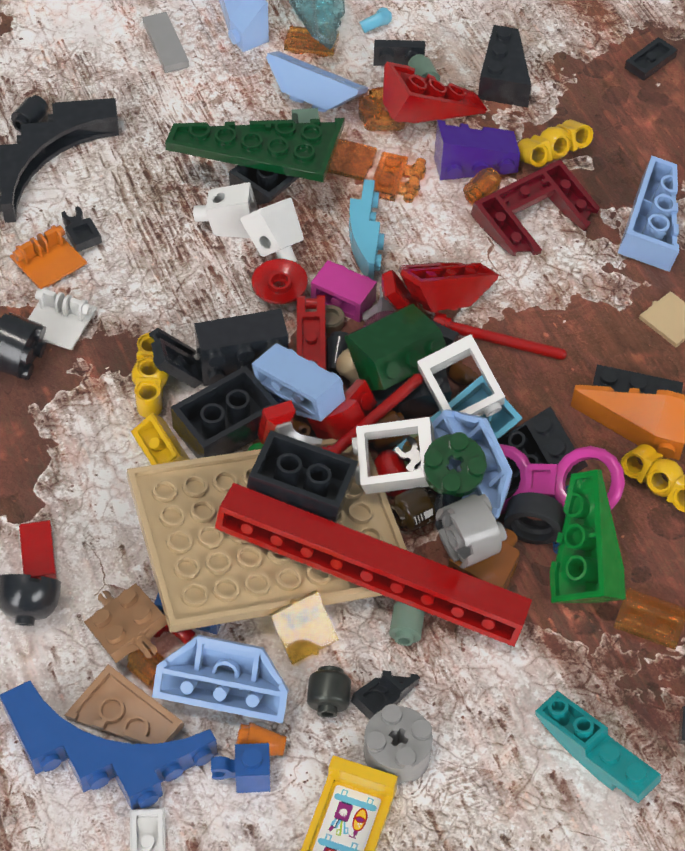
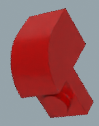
[306,379,377,440]

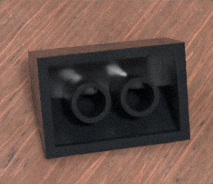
[229,165,299,205]

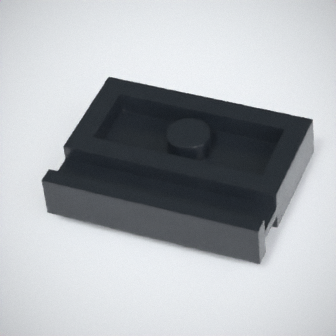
[149,328,203,389]

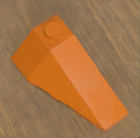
[571,385,685,460]

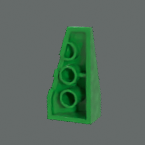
[550,469,626,603]

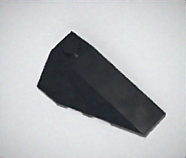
[366,369,452,419]

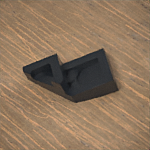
[350,670,420,720]

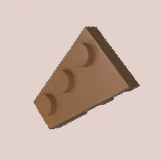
[64,664,185,744]

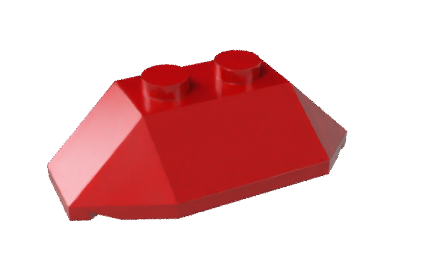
[398,262,499,313]

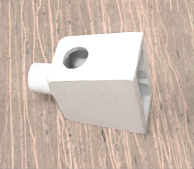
[193,182,258,238]
[240,197,304,262]

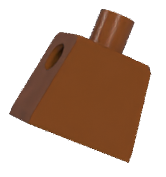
[448,528,520,589]

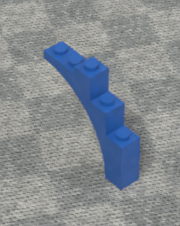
[0,681,218,810]

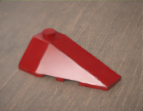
[383,62,488,123]

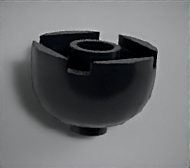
[0,574,61,626]

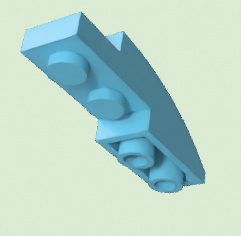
[349,179,385,280]

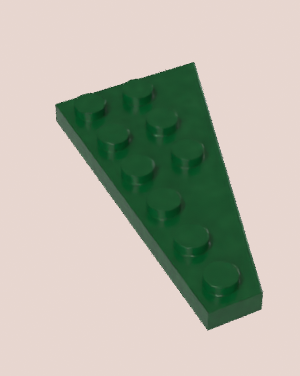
[165,118,345,182]

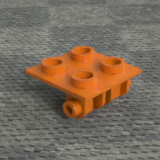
[10,225,88,289]

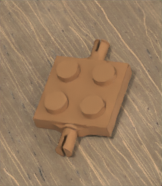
[84,583,167,663]

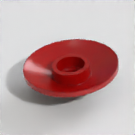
[252,259,308,304]

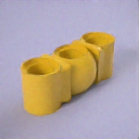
[518,119,593,167]
[131,333,169,418]
[621,444,685,512]

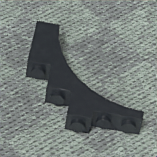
[0,98,119,223]

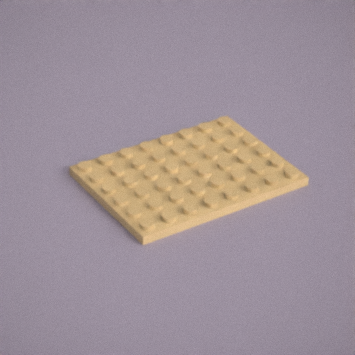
[127,438,407,633]

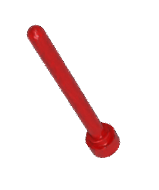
[433,312,567,360]
[321,373,423,455]

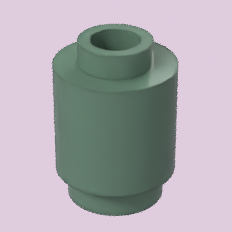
[408,54,440,82]
[389,601,425,646]

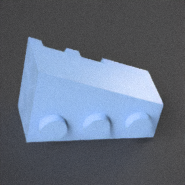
[252,343,346,421]

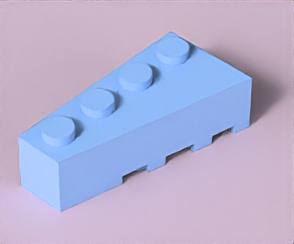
[617,156,679,272]

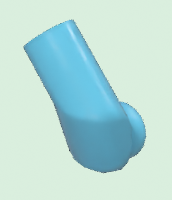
[359,7,392,33]

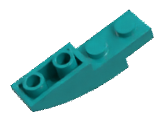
[535,690,661,803]

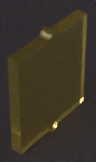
[269,590,339,665]

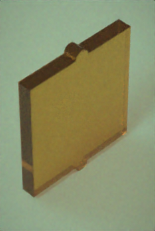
[328,139,377,182]

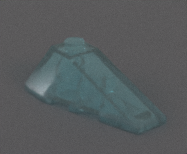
[289,0,345,50]

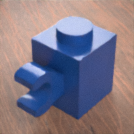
[211,743,271,793]

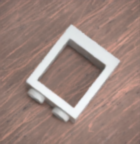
[417,334,505,417]
[352,417,435,494]

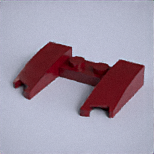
[470,159,600,256]

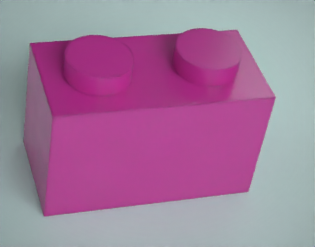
[311,260,377,323]

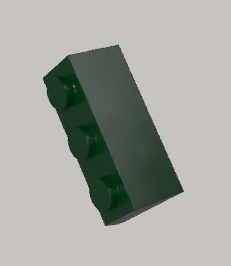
[344,304,446,391]

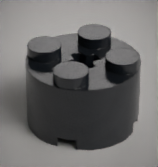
[0,312,47,380]

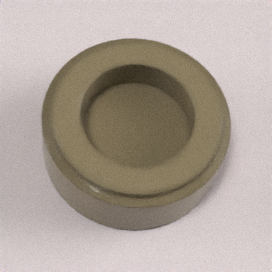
[326,305,345,333]

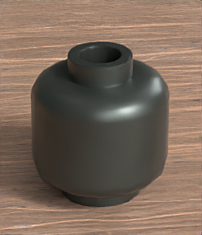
[307,666,351,718]

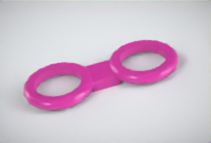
[499,444,625,515]

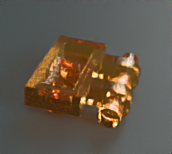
[373,152,426,203]

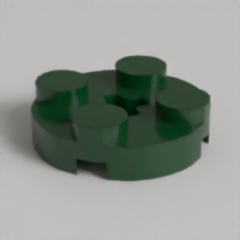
[423,432,487,497]

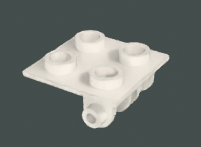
[28,287,97,350]

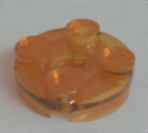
[358,87,406,131]

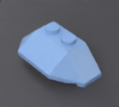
[266,51,368,112]
[432,409,512,520]
[152,634,289,724]

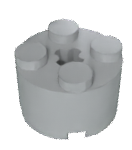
[436,494,507,568]
[363,704,433,785]

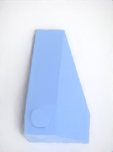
[219,0,269,52]

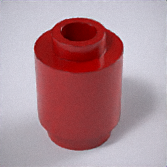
[374,450,408,497]

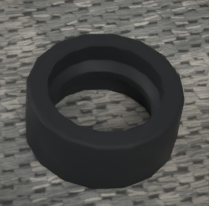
[504,492,565,545]

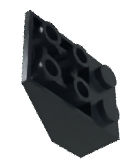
[497,406,588,500]

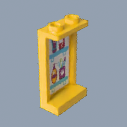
[301,755,398,851]

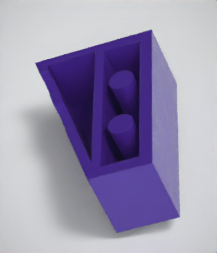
[434,120,520,181]

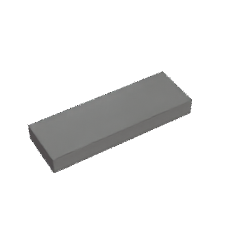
[142,12,189,73]

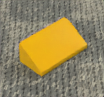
[131,412,190,465]

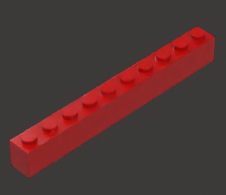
[215,483,532,647]

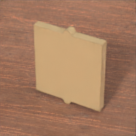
[639,291,685,347]

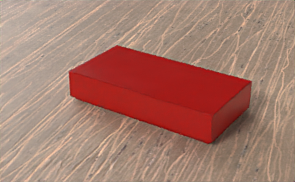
[19,520,57,580]

